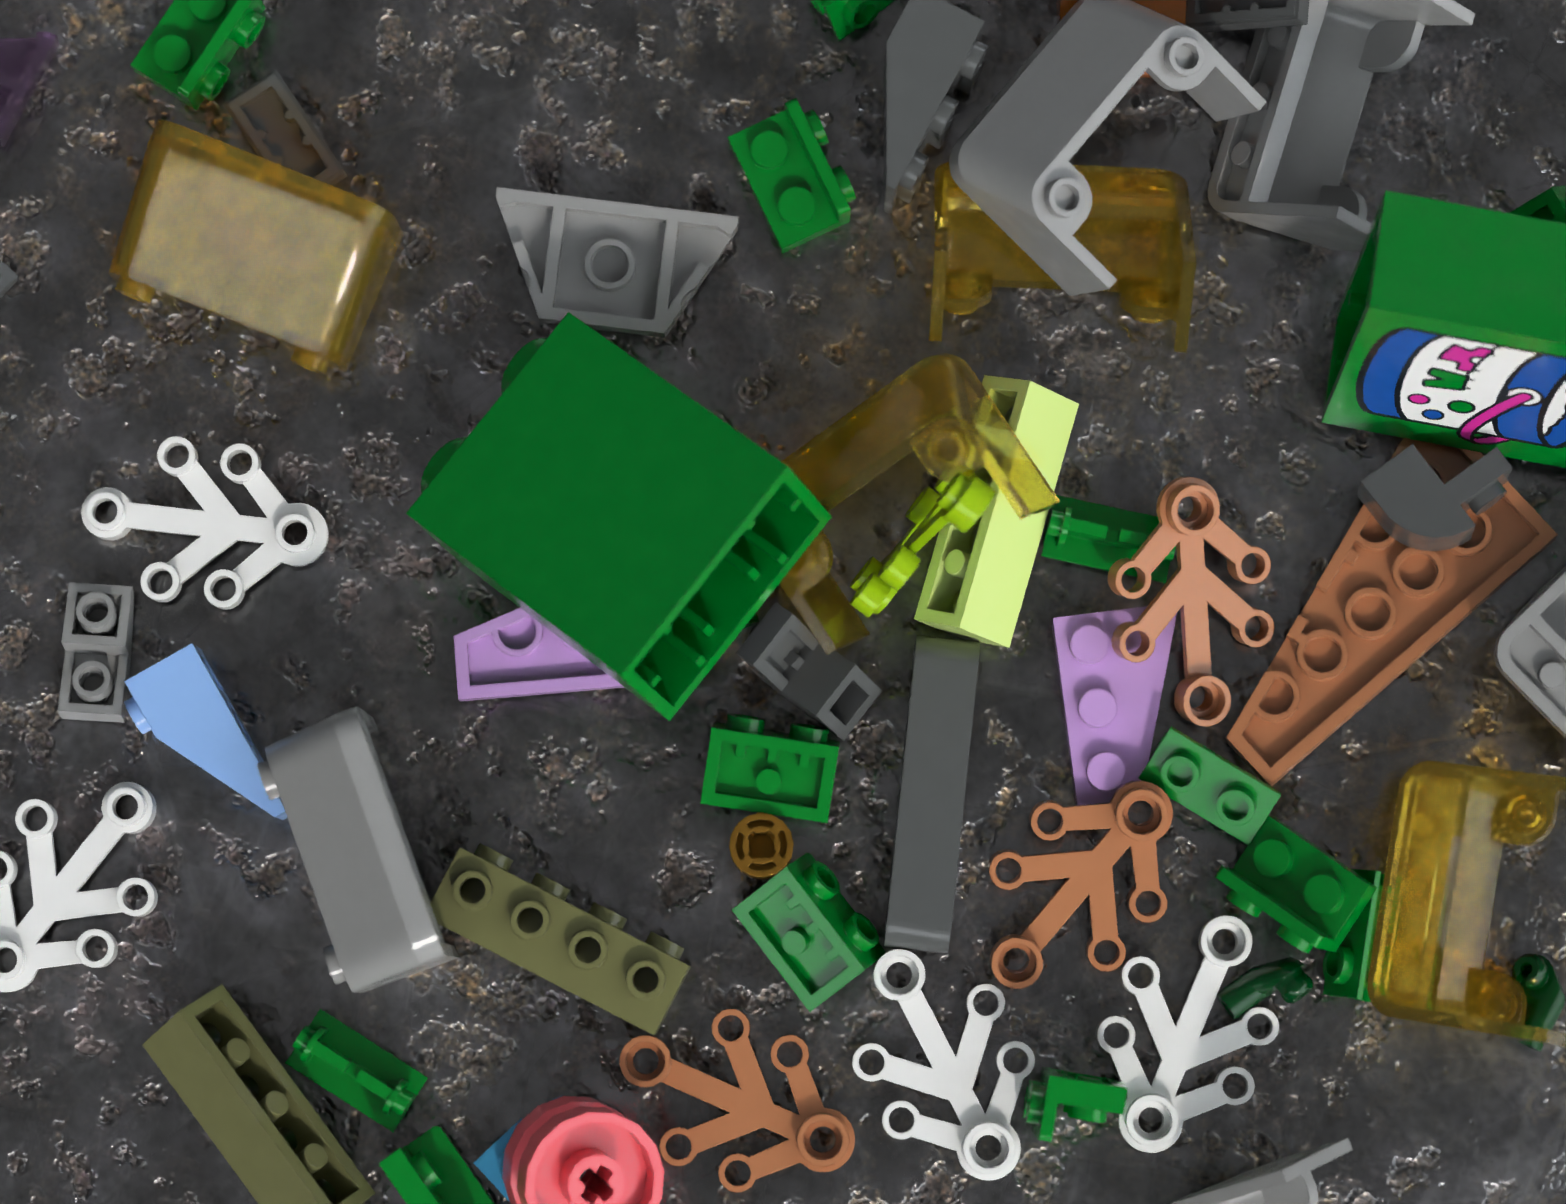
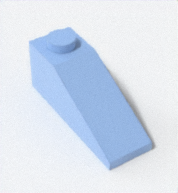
[124,643,287,820]

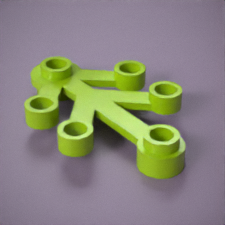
[849,457,996,618]

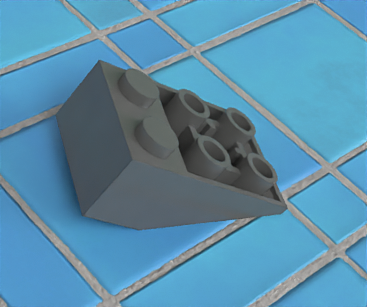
[883,0,989,215]

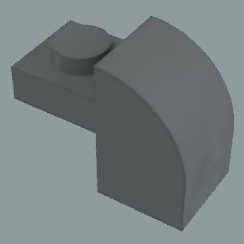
[1357,444,1512,551]
[736,602,882,741]

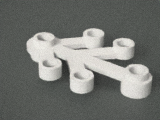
[81,436,329,610]
[0,782,158,992]
[1095,915,1279,1153]
[852,949,1035,1181]

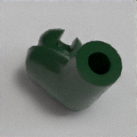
[1511,953,1566,1052]
[1216,957,1313,1020]

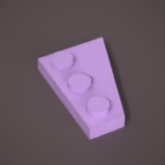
[1051,606,1177,805]
[453,608,625,702]

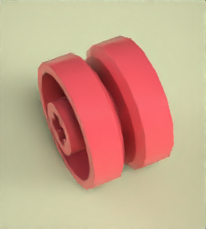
[502,1096,664,1204]

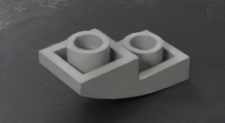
[57,582,134,723]

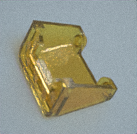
[108,119,404,375]

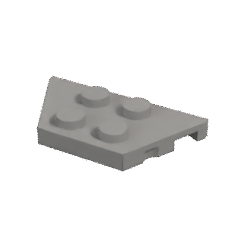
[496,187,739,338]

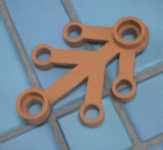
[1107,476,1275,727]
[988,780,1173,989]
[619,1009,855,1193]

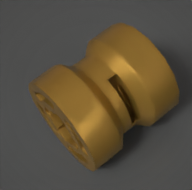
[729,813,794,880]

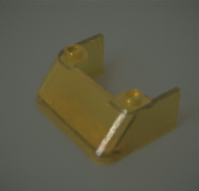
[929,162,1196,353]
[780,353,1060,655]
[1367,761,1566,1048]

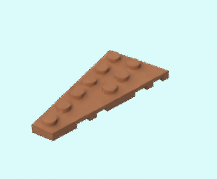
[1226,438,1558,787]

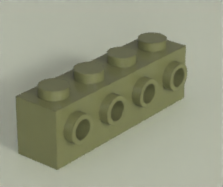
[430,843,691,1035]
[142,984,375,1204]

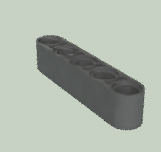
[884,635,980,954]

